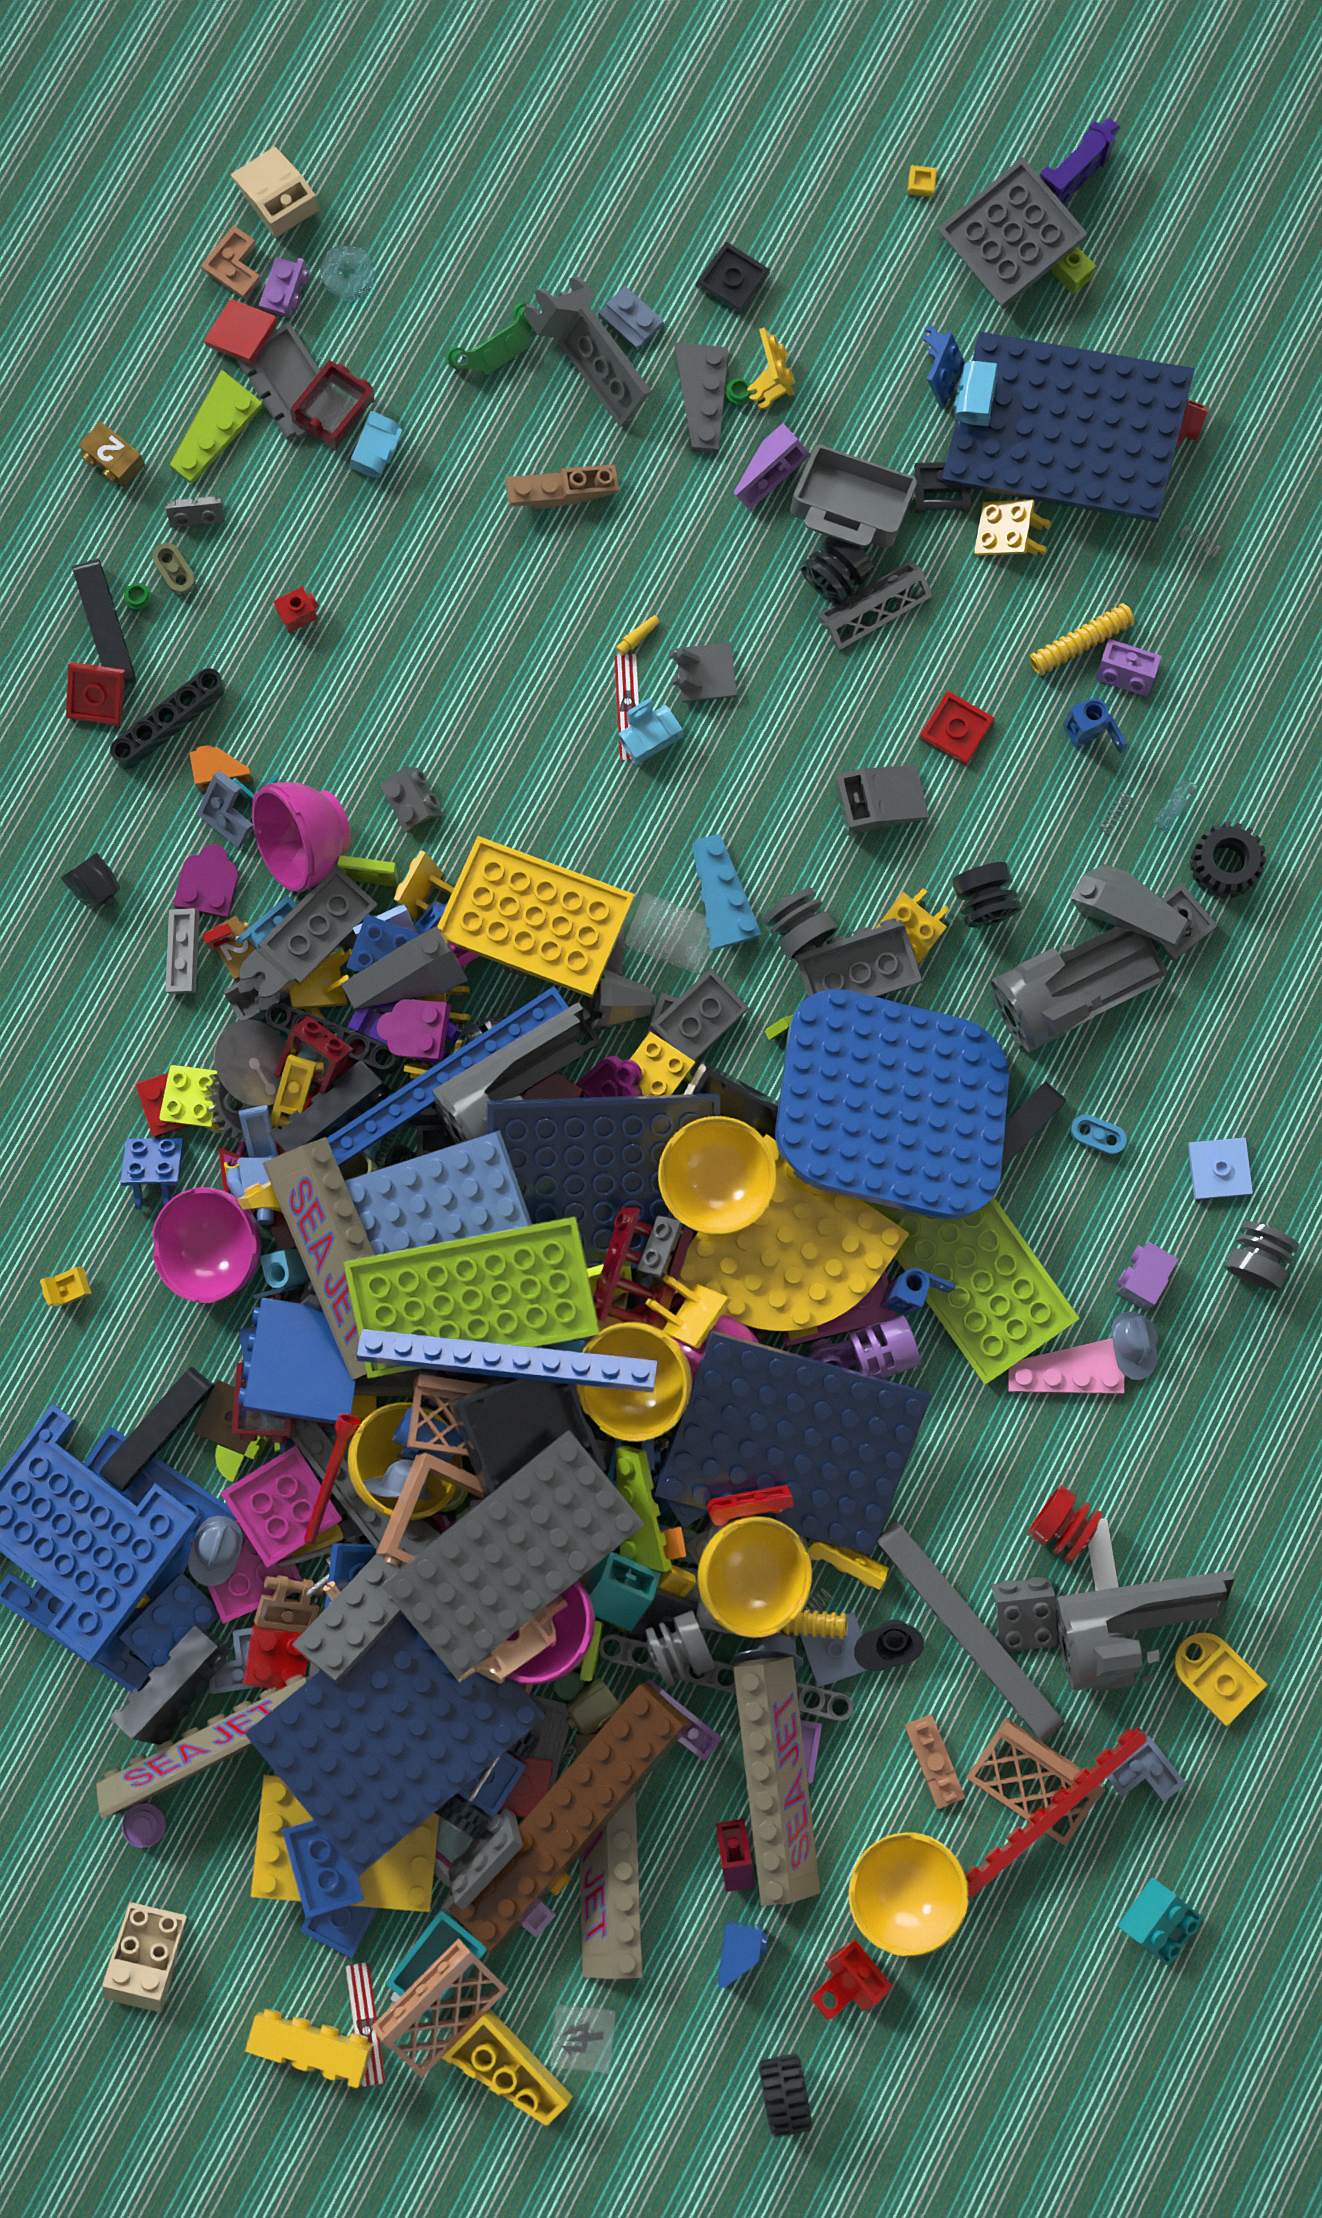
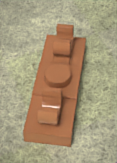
[904,1714,965,1809]

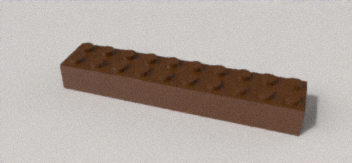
[448,1683,692,1952]

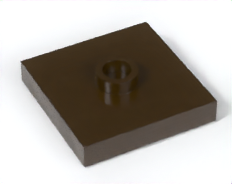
[193,1379,264,1455]

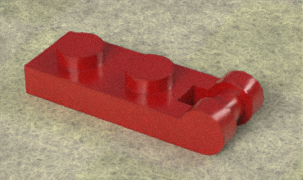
[707,1485,793,1526]

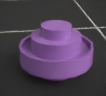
[122,1803,166,1848]

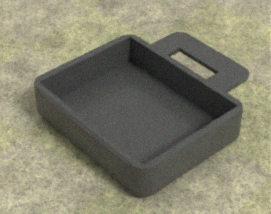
[790,445,917,548]

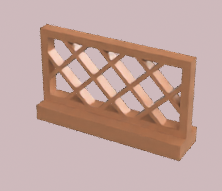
[407,1374,488,1457]
[966,1717,1105,1846]
[372,1938,508,2078]

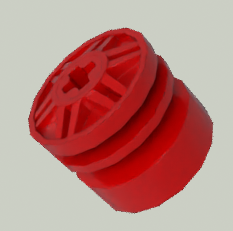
[1027,1485,1103,1563]

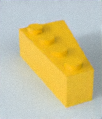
[442,2008,573,2126]
[245,2009,373,2088]

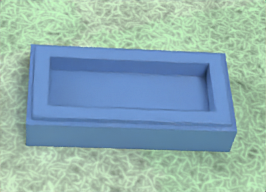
[239,1105,279,1158]

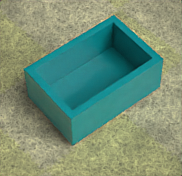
[385,1908,487,2022]

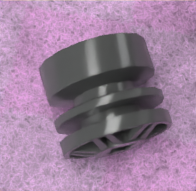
[763,887,838,960]
[1224,1221,1299,1291]
[646,1611,715,1687]

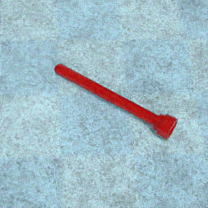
[304,1413,361,1545]

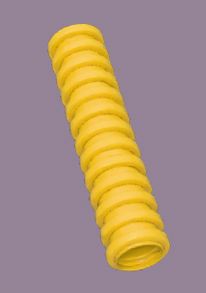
[1030,603,1134,676]
[777,1610,848,1639]

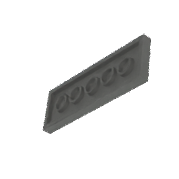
[292,1519,441,1685]

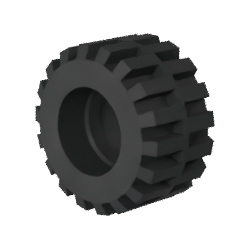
[1190,822,1266,898]
[759,2053,812,2138]

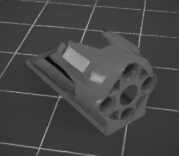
[991,926,1168,1052]
[432,1003,586,1145]
[1056,1570,1235,1692]

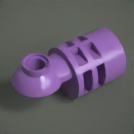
[808,1314,921,1379]

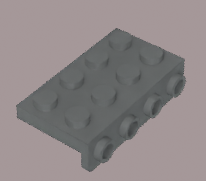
[795,918,923,997]

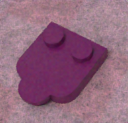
[173,844,239,919]
[377,999,451,1061]
[576,1056,643,1098]

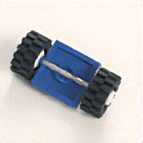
[434,1732,539,1840]

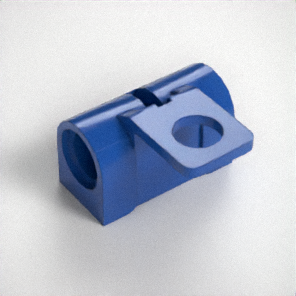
[1063,698,1127,754]
[880,1268,956,1316]
[393,1406,462,1463]

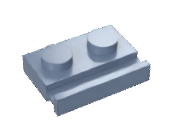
[598,286,664,352]

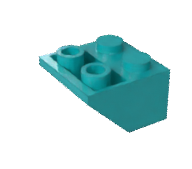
[585,1552,661,1631]
[1117,1878,1203,1966]

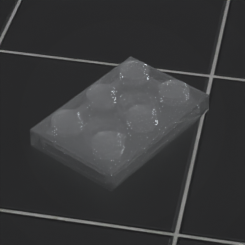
[624,892,712,975]

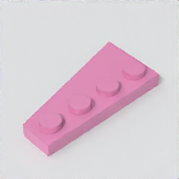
[1008,1338,1124,1394]

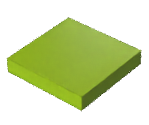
[338,855,400,887]
[580,1621,604,1681]

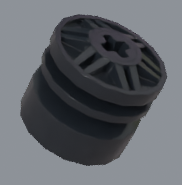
[800,536,874,606]
[951,862,1022,928]

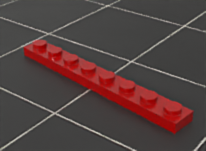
[965,1727,1147,1898]

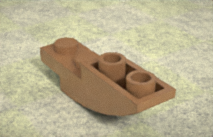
[505,464,619,509]

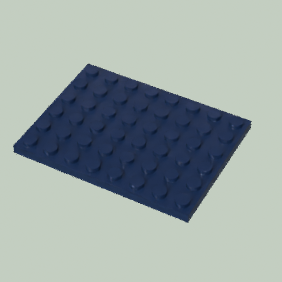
[942,331,1195,523]
[486,1093,720,1269]
[653,1330,932,1555]
[244,1613,546,1876]

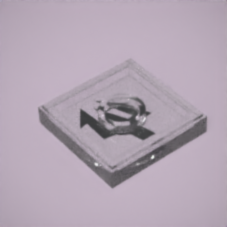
[550,2004,616,2073]

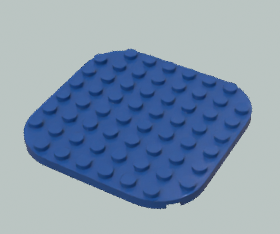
[775,989,1009,1220]

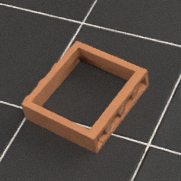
[376,1453,485,1569]

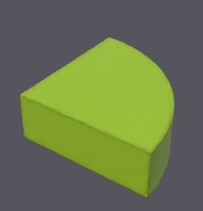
[765,1015,793,1040]
[245,1436,269,1461]
[215,1445,246,1483]

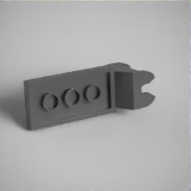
[525,276,652,427]
[238,866,378,1011]

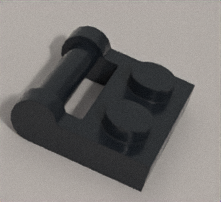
[914,462,971,513]

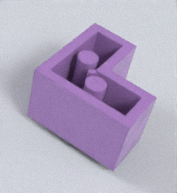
[1116,1241,1178,1311]

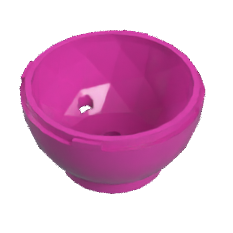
[252,782,351,892]

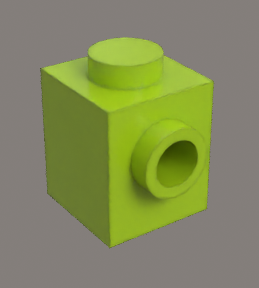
[1051,247,1096,294]

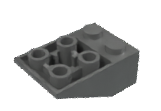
[835,765,929,836]

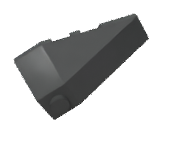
[1070,864,1189,947]
[341,926,468,1009]

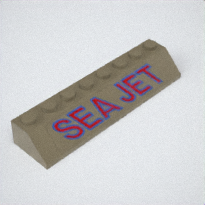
[263,1137,375,1380]
[734,1656,820,1906]
[96,1674,312,1819]
[575,1734,642,1979]

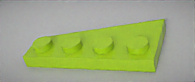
[170,370,264,485]
[616,1445,672,1572]

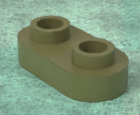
[152,543,196,595]

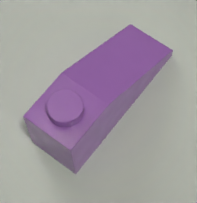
[734,423,810,511]
[645,1679,722,1761]

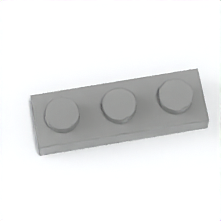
[165,908,200,994]

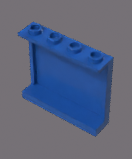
[237,1298,356,1431]

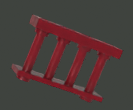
[593,1208,693,1330]

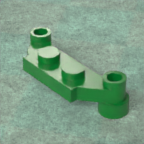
[445,303,532,376]

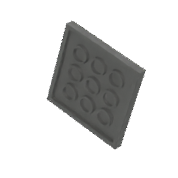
[937,157,1089,309]

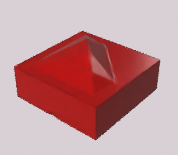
[202,923,236,950]

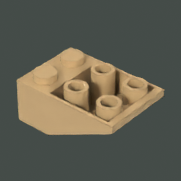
[230,147,319,238]
[102,1902,187,2013]

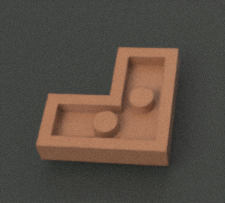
[201,225,261,300]

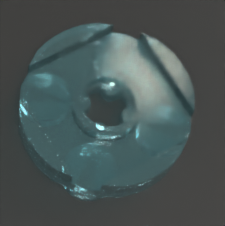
[320,246,375,301]
[1153,779,1198,833]

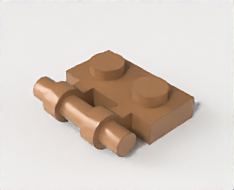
[254,1575,324,1633]

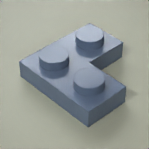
[196,771,253,848]
[209,1628,257,1694]
[1106,1736,1186,1802]

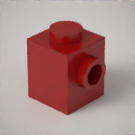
[273,586,319,633]

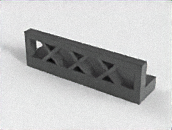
[817,561,933,650]

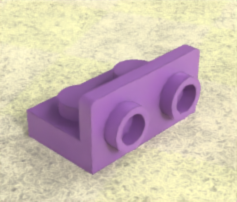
[259,257,309,319]
[1095,639,1161,696]

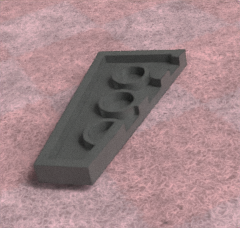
[674,342,728,453]

